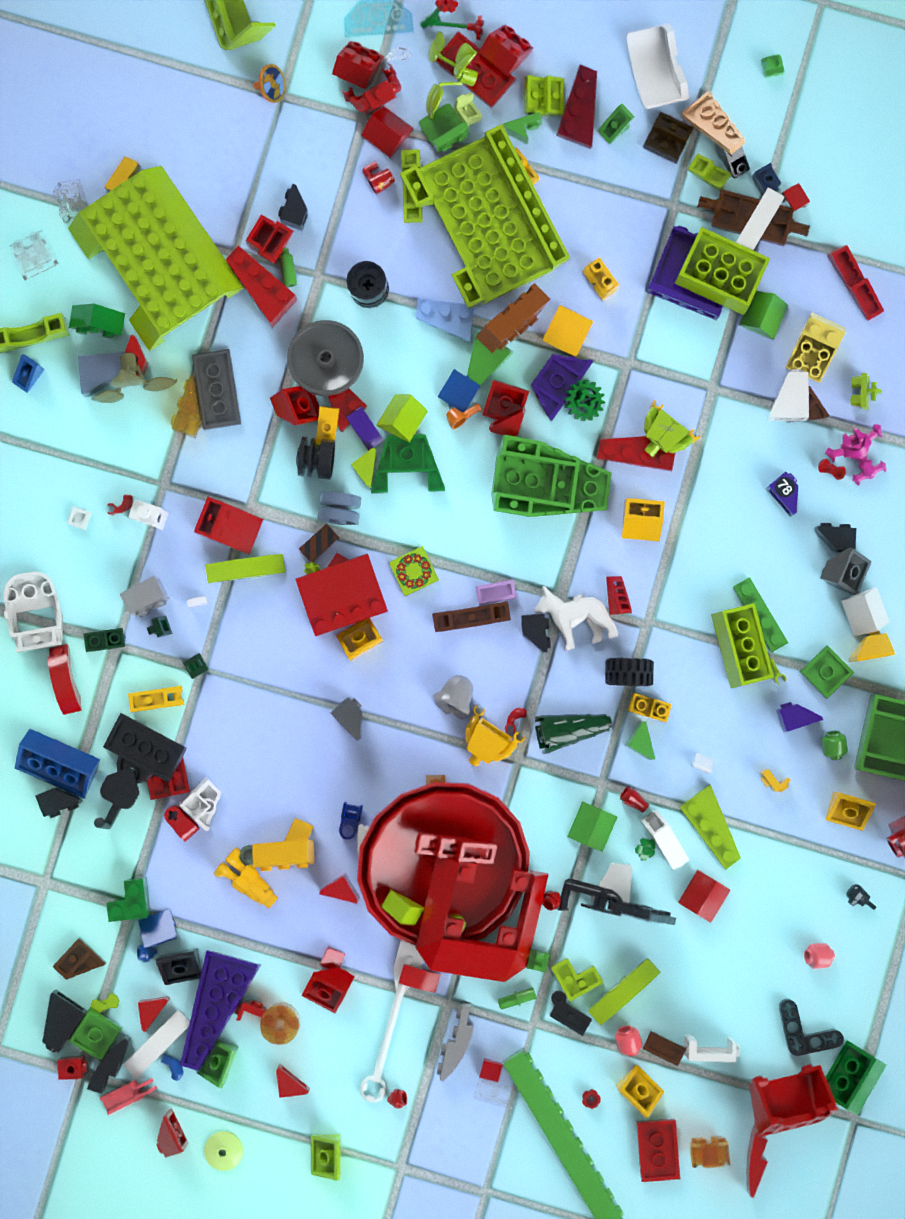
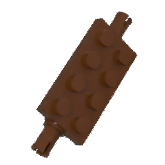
[697,189,810,246]

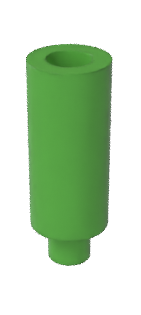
[279,248,297,287]

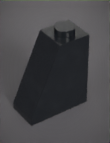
[42,989,88,1053]

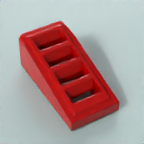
[606,576,632,615]

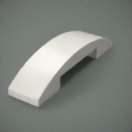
[123,1009,190,1079]

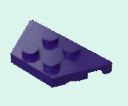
[531,354,594,422]

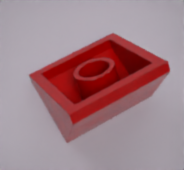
[361,106,414,159]
[678,870,731,923]
[319,873,360,904]

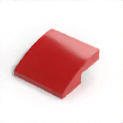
[147,758,190,800]

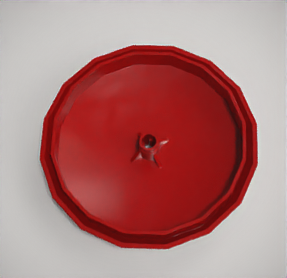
[357,782,530,946]

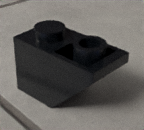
[714,142,750,179]
[278,184,309,231]
[814,523,857,552]
[521,614,551,653]
[35,788,83,819]

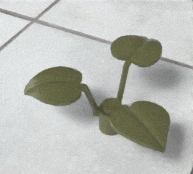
[91,353,178,403]

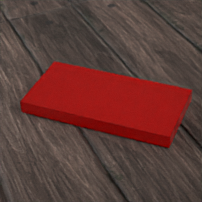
[435,31,516,109]

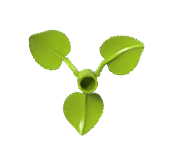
[426,31,477,119]

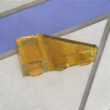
[170,375,202,439]

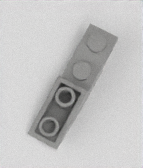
[437,1002,474,1081]

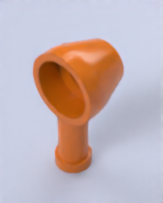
[446,403,481,430]

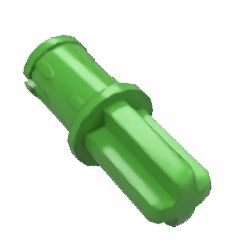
[498,987,537,1010]

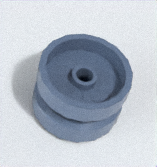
[317,492,362,525]

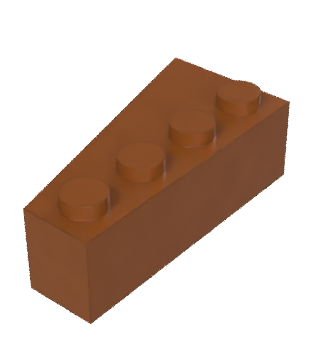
[476,283,550,353]

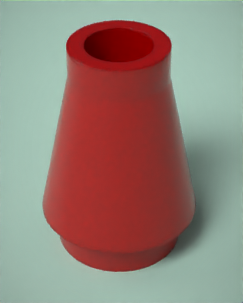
[619,786,649,813]

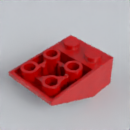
[194,496,264,555]

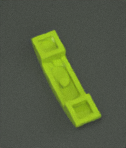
[401,149,423,224]

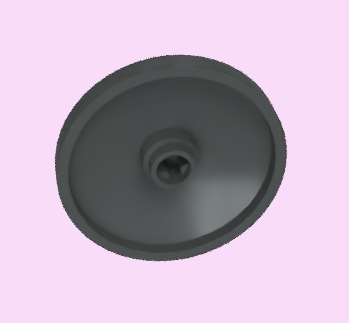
[287,320,364,396]

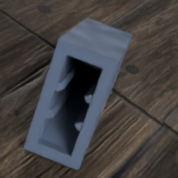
[78,352,125,397]

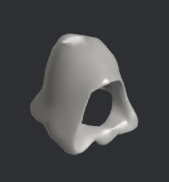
[432,675,473,719]

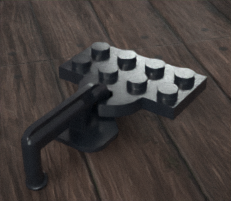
[94,713,187,830]
[557,878,677,925]

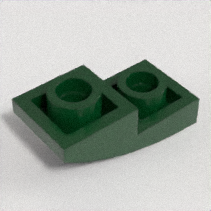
[83,628,125,653]

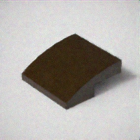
[642,111,694,164]

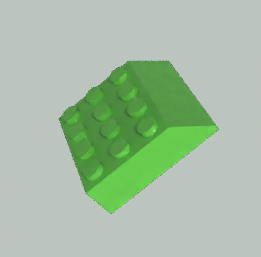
[854,694,905,782]

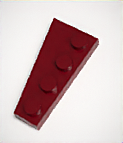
[556,64,597,149]

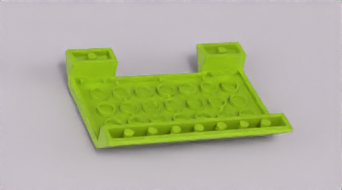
[400,124,570,309]
[68,165,244,352]

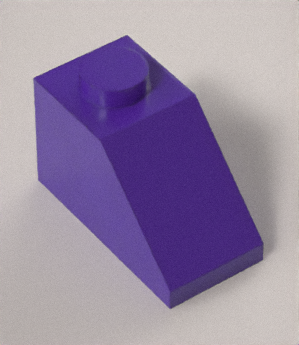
[776,702,823,732]

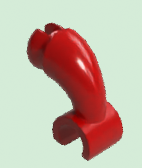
[106,495,133,516]
[504,707,527,733]

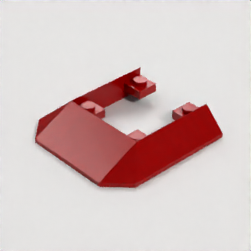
[415,856,549,982]

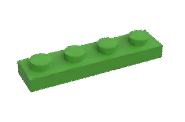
[732,577,789,653]

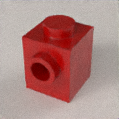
[57,1056,88,1080]

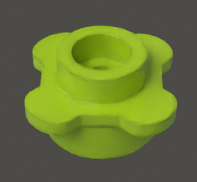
[304,562,321,574]

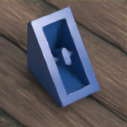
[12,354,45,393]

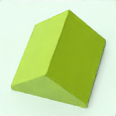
[376,394,428,443]
[311,1134,341,1181]

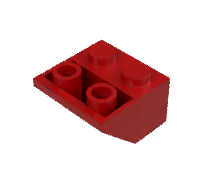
[479,24,534,76]
[332,40,384,90]

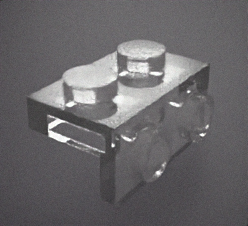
[53,179,88,224]

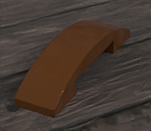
[432,601,511,633]

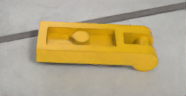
[128,686,185,713]

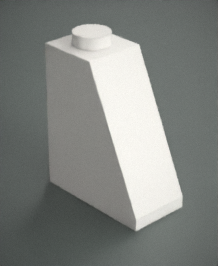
[767,369,809,421]
[641,810,690,870]

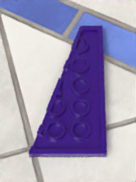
[180,950,262,1071]

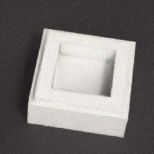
[67,506,92,530]
[187,596,209,608]

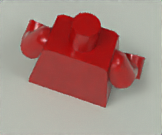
[342,64,401,115]

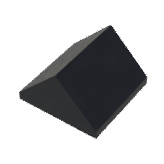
[155,948,202,985]

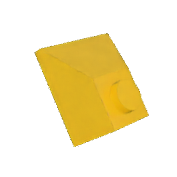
[848,630,895,663]

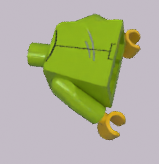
[644,400,700,457]

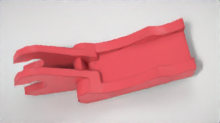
[100,1078,157,1115]

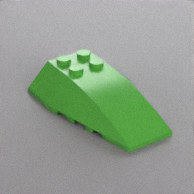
[491,435,612,517]

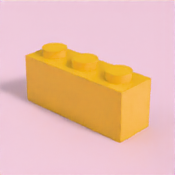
[252,839,315,872]

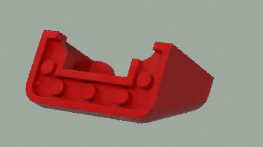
[749,1064,838,1137]

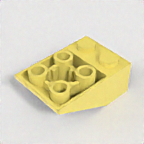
[785,312,846,383]

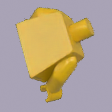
[465,705,525,767]

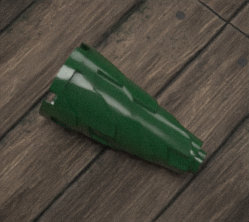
[535,714,612,754]

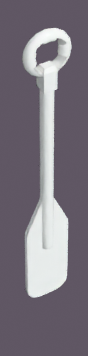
[360,940,423,1103]

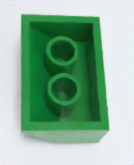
[826,1040,887,1115]

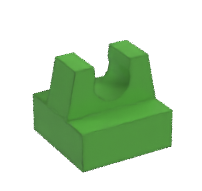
[761,54,785,79]
[526,949,550,973]

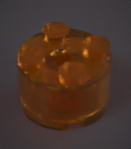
[260,1002,301,1045]
[689,1136,731,1168]

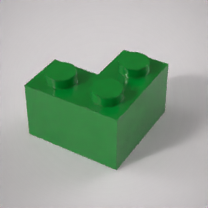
[69,303,125,339]
[106,877,151,922]

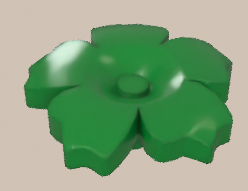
[634,838,656,861]

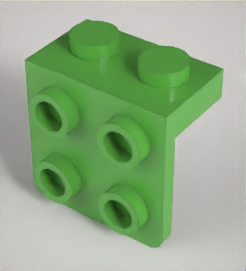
[419,103,469,154]

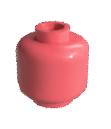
[804,943,835,969]
[615,1025,643,1056]

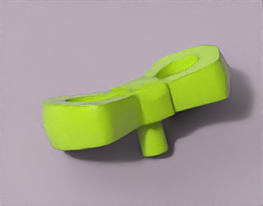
[91,993,120,1013]

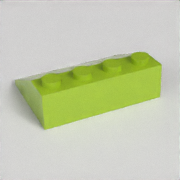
[675,227,771,315]

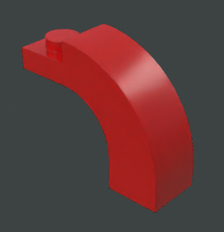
[47,644,82,715]

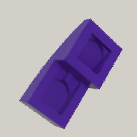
[346,407,384,451]

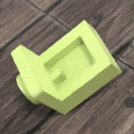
[454,92,482,126]

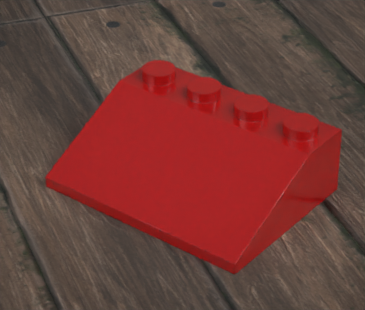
[295,553,388,637]

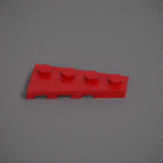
[597,436,675,472]

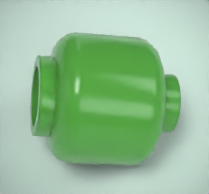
[821,730,848,760]

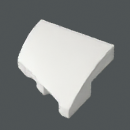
[179,777,222,832]
[591,863,633,903]

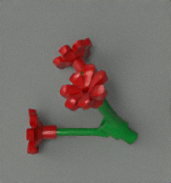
[420,0,484,41]

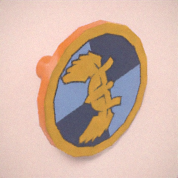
[253,64,286,103]

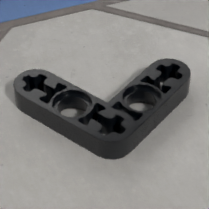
[779,999,844,1056]

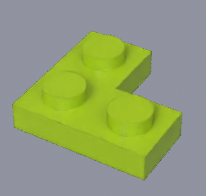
[551,957,604,1002]

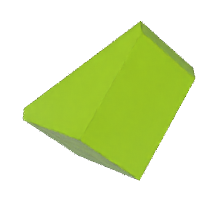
[351,448,377,489]
[381,890,424,925]

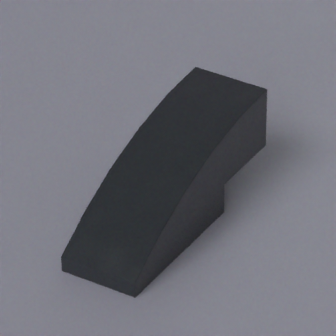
[87,1036,131,1094]

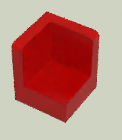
[781,183,811,211]

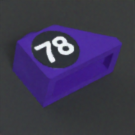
[766,472,799,517]

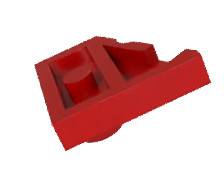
[328,389,367,432]

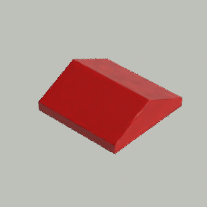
[482,379,529,420]

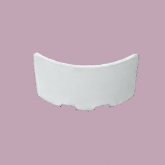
[626,23,689,109]

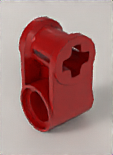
[164,805,200,842]

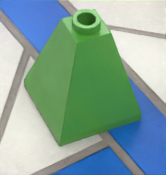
[467,332,514,385]

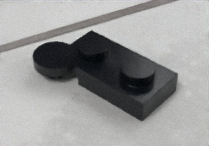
[549,990,593,1036]

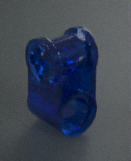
[339,801,363,840]

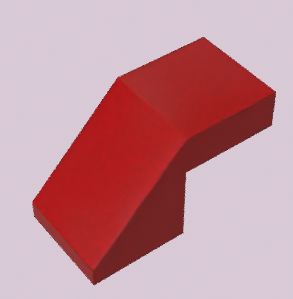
[125,335,149,376]

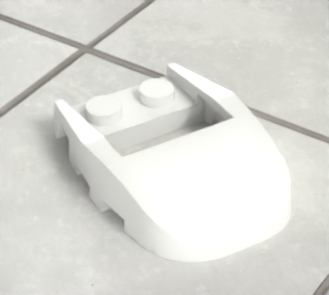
[4,571,63,653]

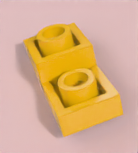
[627,693,672,723]

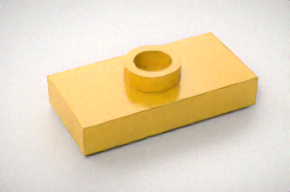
[316,406,339,445]

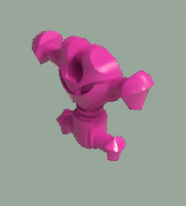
[825,424,887,486]

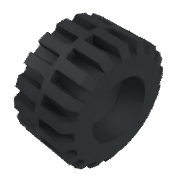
[605,658,654,686]

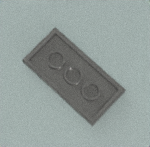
[192,349,241,430]

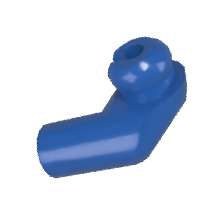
[160,1053,184,1081]

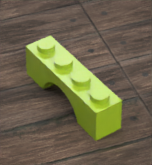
[0,313,70,354]

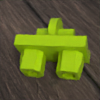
[850,373,882,410]

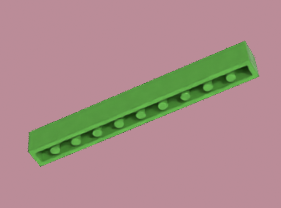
[503,1048,625,1219]

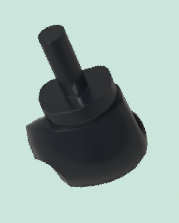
[846,884,877,910]

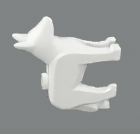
[534,586,619,651]

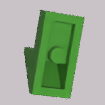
[597,103,635,144]
[503,112,542,144]

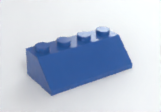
[14,729,100,799]

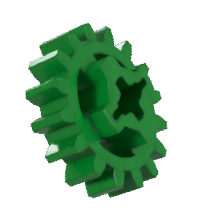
[564,380,606,421]

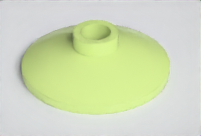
[204,1131,243,1171]

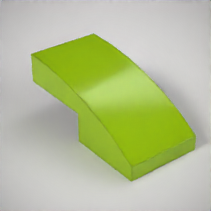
[688,153,731,191]

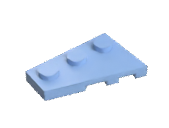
[416,299,474,344]

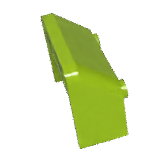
[204,0,276,50]

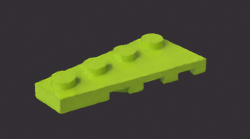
[679,784,741,870]

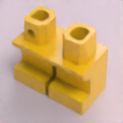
[582,257,619,301]

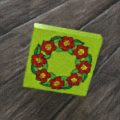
[388,546,439,597]

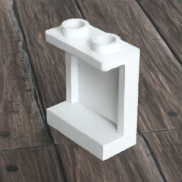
[684,1035,740,1062]

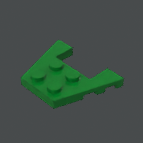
[371,434,445,494]

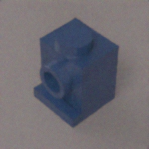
[751,163,781,196]

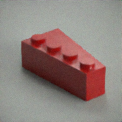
[226,245,297,328]

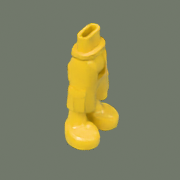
[212,847,278,909]

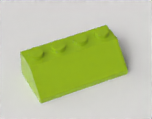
[711,603,774,689]

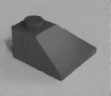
[820,547,872,595]
[330,697,362,741]

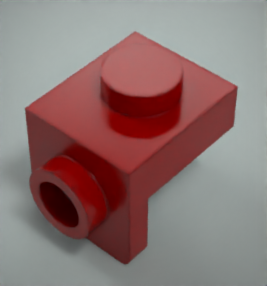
[235,999,266,1022]

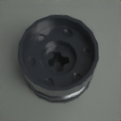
[346,261,389,309]
[296,437,335,480]

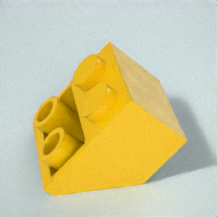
[621,498,665,542]

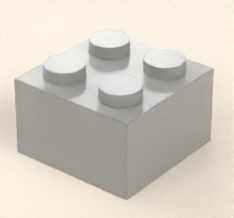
[120,576,170,618]

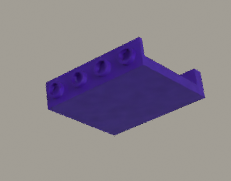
[647,226,723,321]

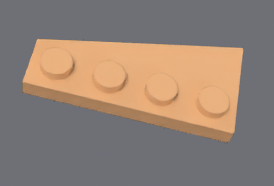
[681,90,745,154]

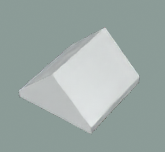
[841,587,890,636]

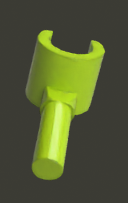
[770,658,787,685]

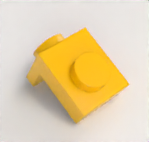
[760,768,791,793]

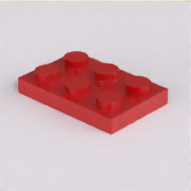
[636,1119,680,1182]

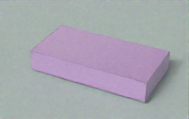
[476,579,517,605]

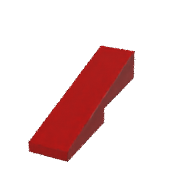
[827,245,885,321]

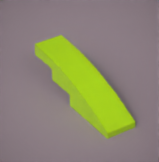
[205,554,286,584]
[588,958,661,1025]

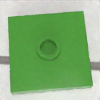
[799,645,854,699]
[68,1007,123,1061]

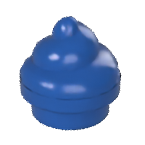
[137,943,158,963]

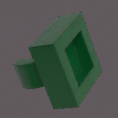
[147,616,173,638]
[182,653,209,679]

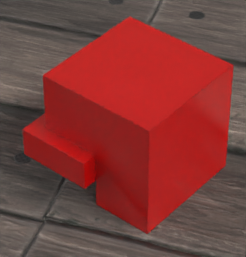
[246,214,294,264]

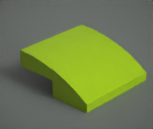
[524,75,564,116]

